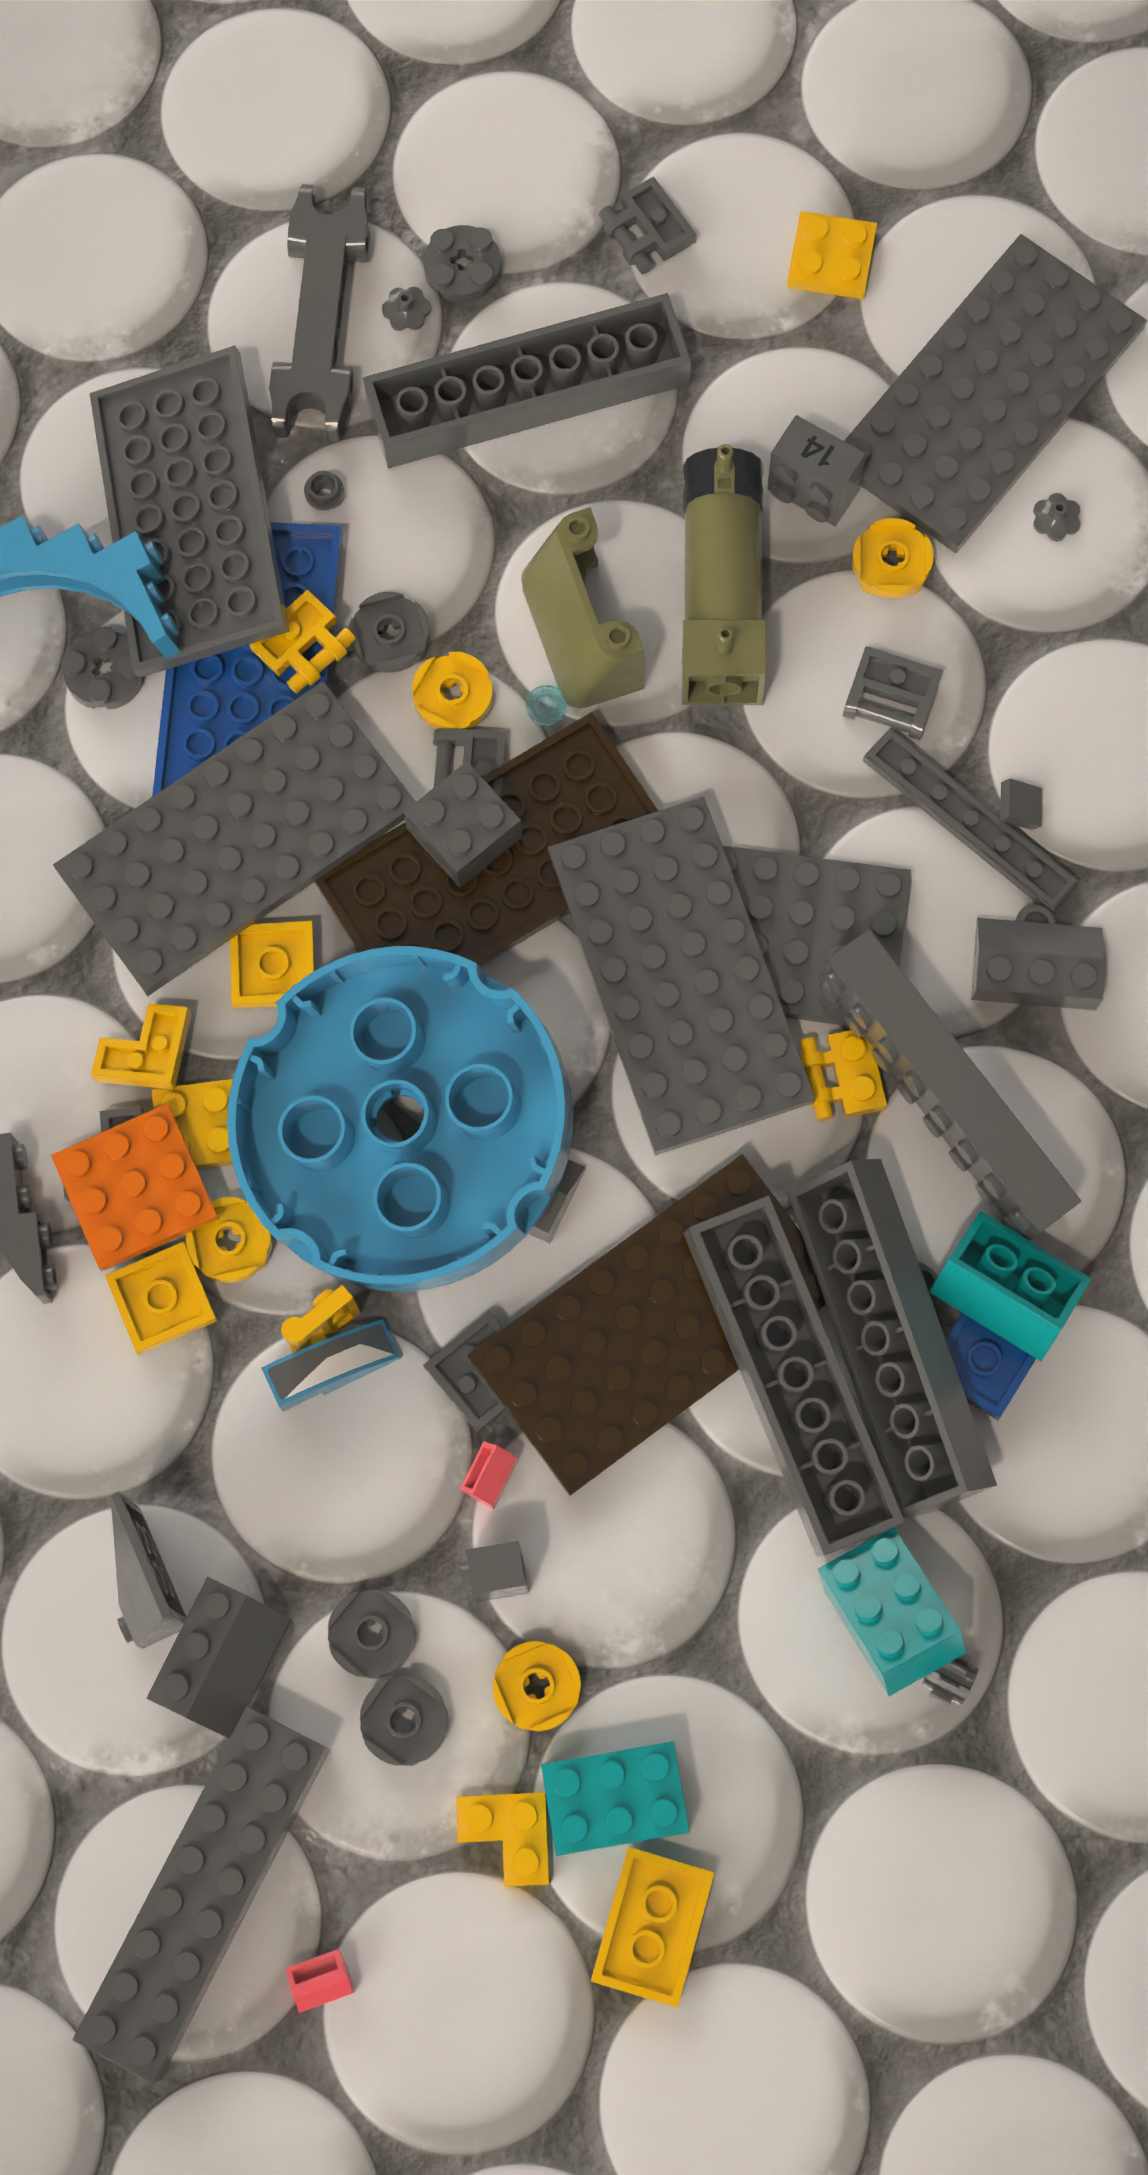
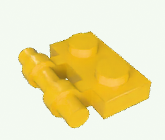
[249,590,356,694]
[799,1030,887,1122]

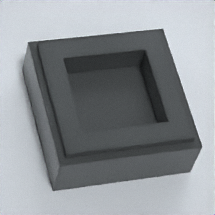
[1000,779,1042,830]

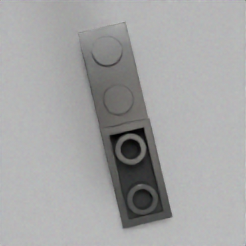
[0,1132,57,1304]

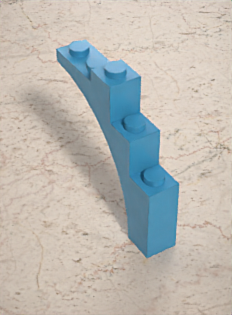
[0,515,181,659]

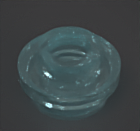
[526,685,566,725]

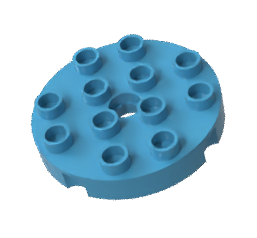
[227,946,573,1292]

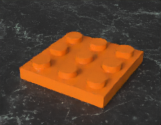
[51,1103,219,1271]

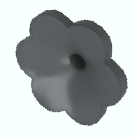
[382,287,431,331]
[1033,493,1081,542]

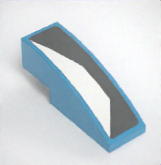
[261,1319,401,1412]

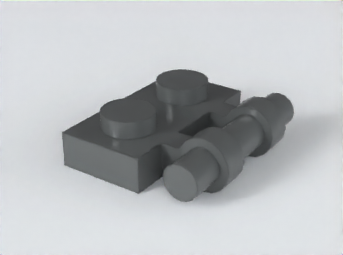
[598,176,696,274]

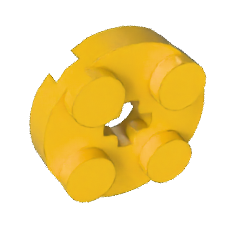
[852,518,934,599]
[412,652,493,729]
[186,1197,273,1284]
[492,1641,581,1732]

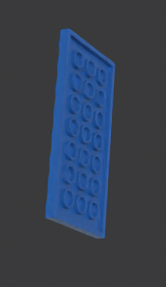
[152,522,342,797]

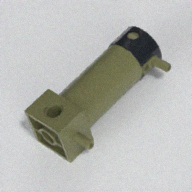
[682,444,766,705]

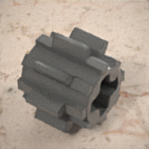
[922,1654,979,1706]

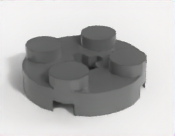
[423,225,501,303]
[349,592,430,673]
[61,626,143,710]
[328,1590,416,1679]
[360,1676,449,1766]

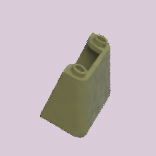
[521,507,644,709]

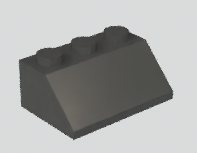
[971,918,1106,1010]
[146,1576,292,1739]

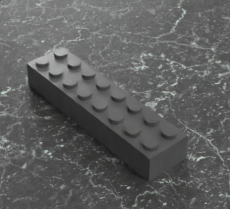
[363,293,691,469]
[819,929,1082,1241]
[787,1159,998,1518]
[683,1196,905,1556]
[72,1706,331,2084]

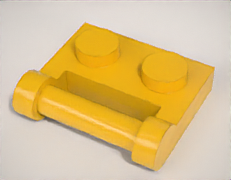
[281,1285,361,1353]

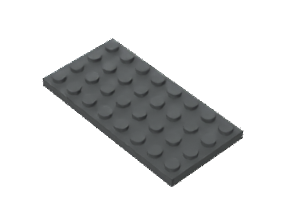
[844,234,1147,553]
[89,345,290,678]
[53,681,416,997]
[548,796,815,1156]

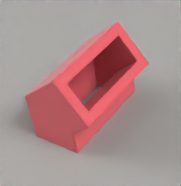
[459,1442,518,1509]
[285,1949,355,2013]

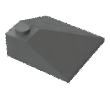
[111,1491,187,1649]

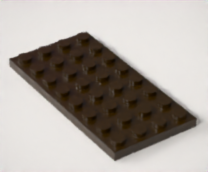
[314,712,658,967]
[467,1154,826,1496]

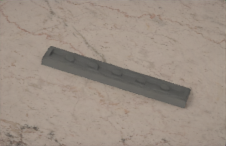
[863,728,1079,913]

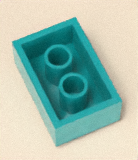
[929,1211,1092,1361]
[817,1527,966,1696]
[541,1741,690,1856]

